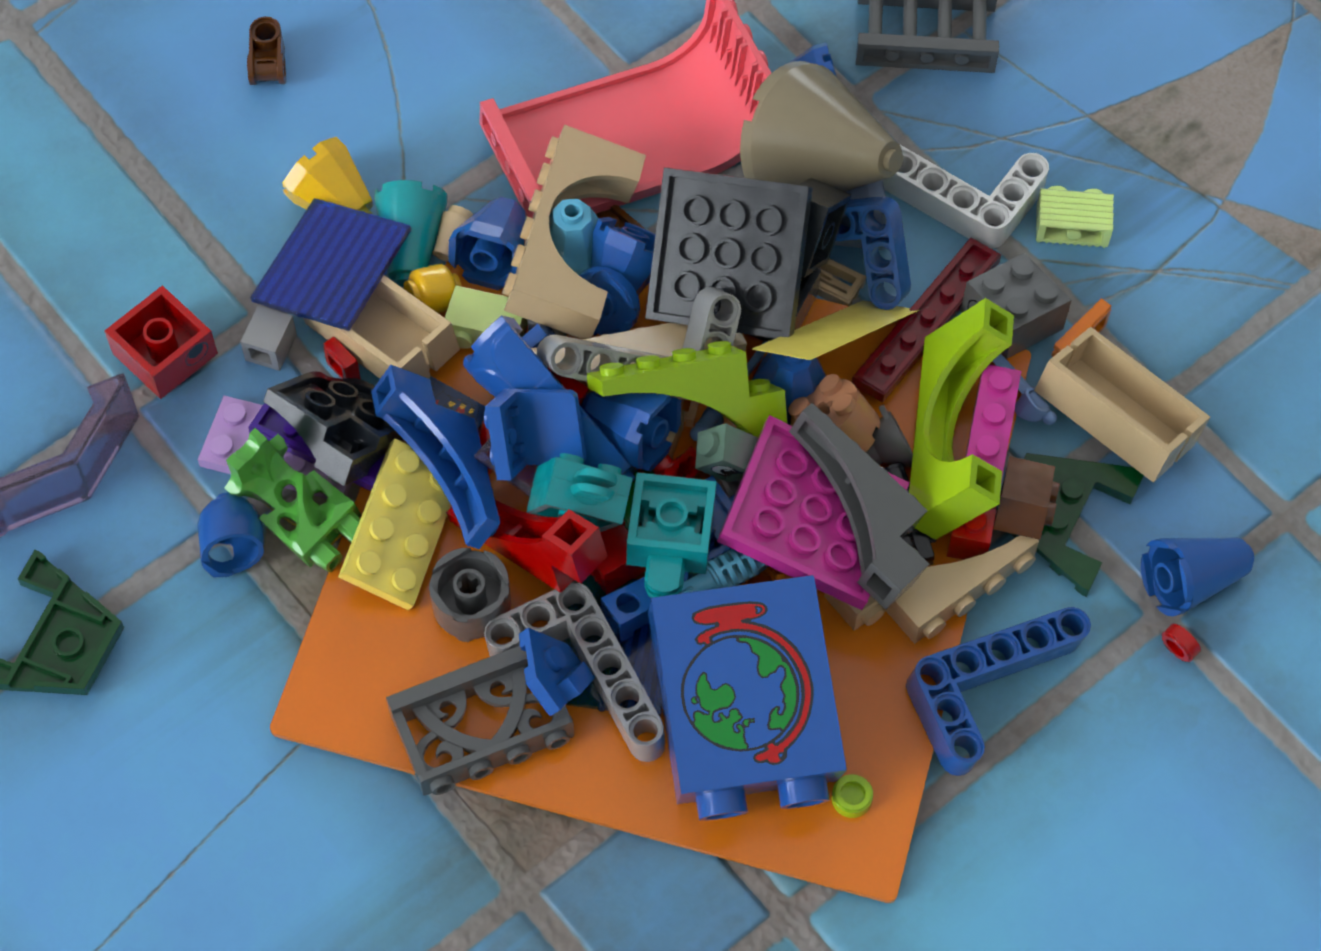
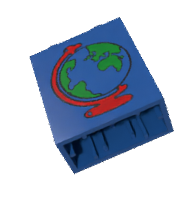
[648,575,847,821]

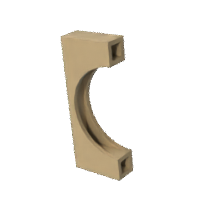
[502,125,646,339]

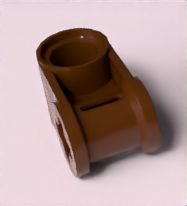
[247,16,286,85]

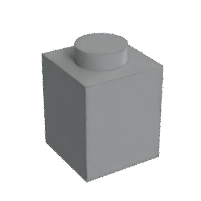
[240,305,297,371]

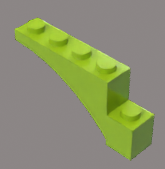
[587,341,787,438]

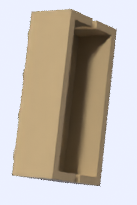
[295,250,460,378]
[1034,327,1210,483]

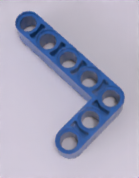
[836,196,911,310]
[906,607,1091,776]

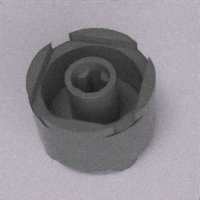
[429,548,511,642]

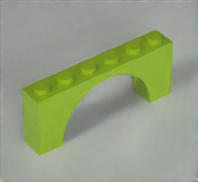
[909,298,1014,540]

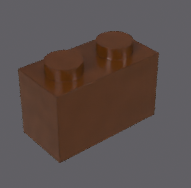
[994,456,1060,540]

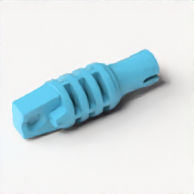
[680,549,769,594]

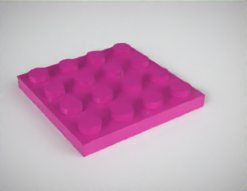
[717,415,910,610]

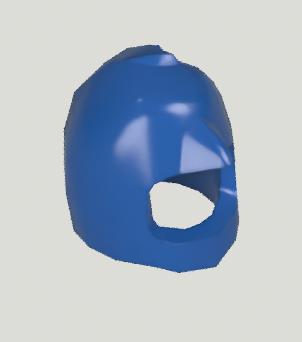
[197,492,264,578]

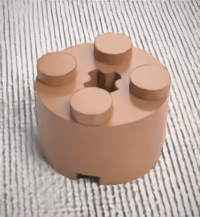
[788,374,880,453]

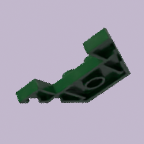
[995,453,1144,597]
[0,549,124,695]

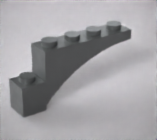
[789,403,929,610]

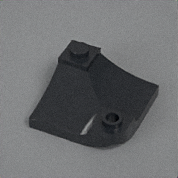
[263,371,403,486]

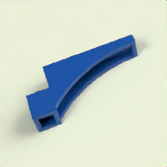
[371,365,500,549]

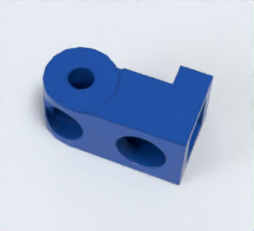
[601,577,651,644]

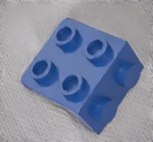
[484,389,587,481]

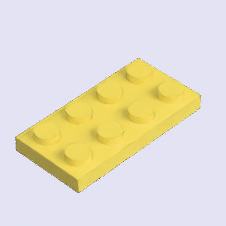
[338,439,451,610]

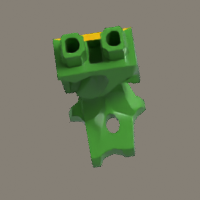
[224,428,361,572]

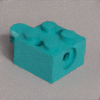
[526,453,633,532]
[627,472,717,598]

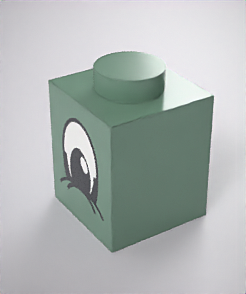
[695,423,758,482]

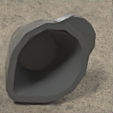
[866,404,913,468]

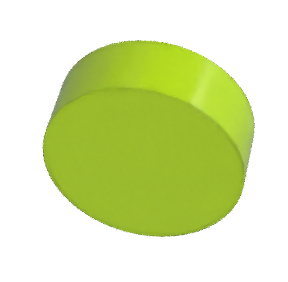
[831,774,873,818]

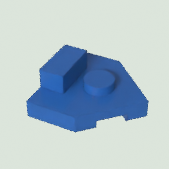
[519,628,595,716]

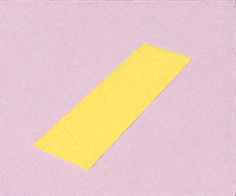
[752,300,919,360]

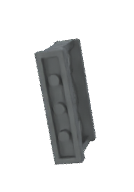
[386,645,574,796]

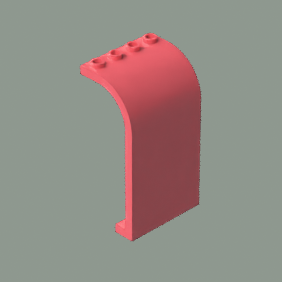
[479,0,771,218]

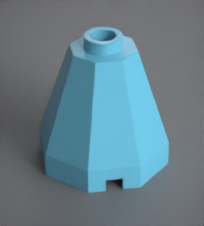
[549,199,599,275]

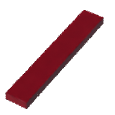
[852,237,1002,403]

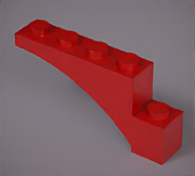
[446,500,608,593]

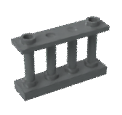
[856,0,999,73]

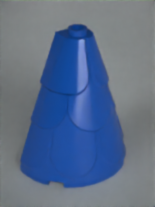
[463,315,638,482]

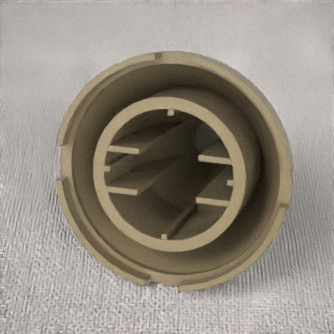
[740,61,903,192]

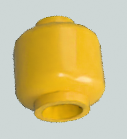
[403,264,462,313]

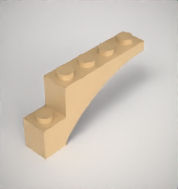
[824,535,1039,644]

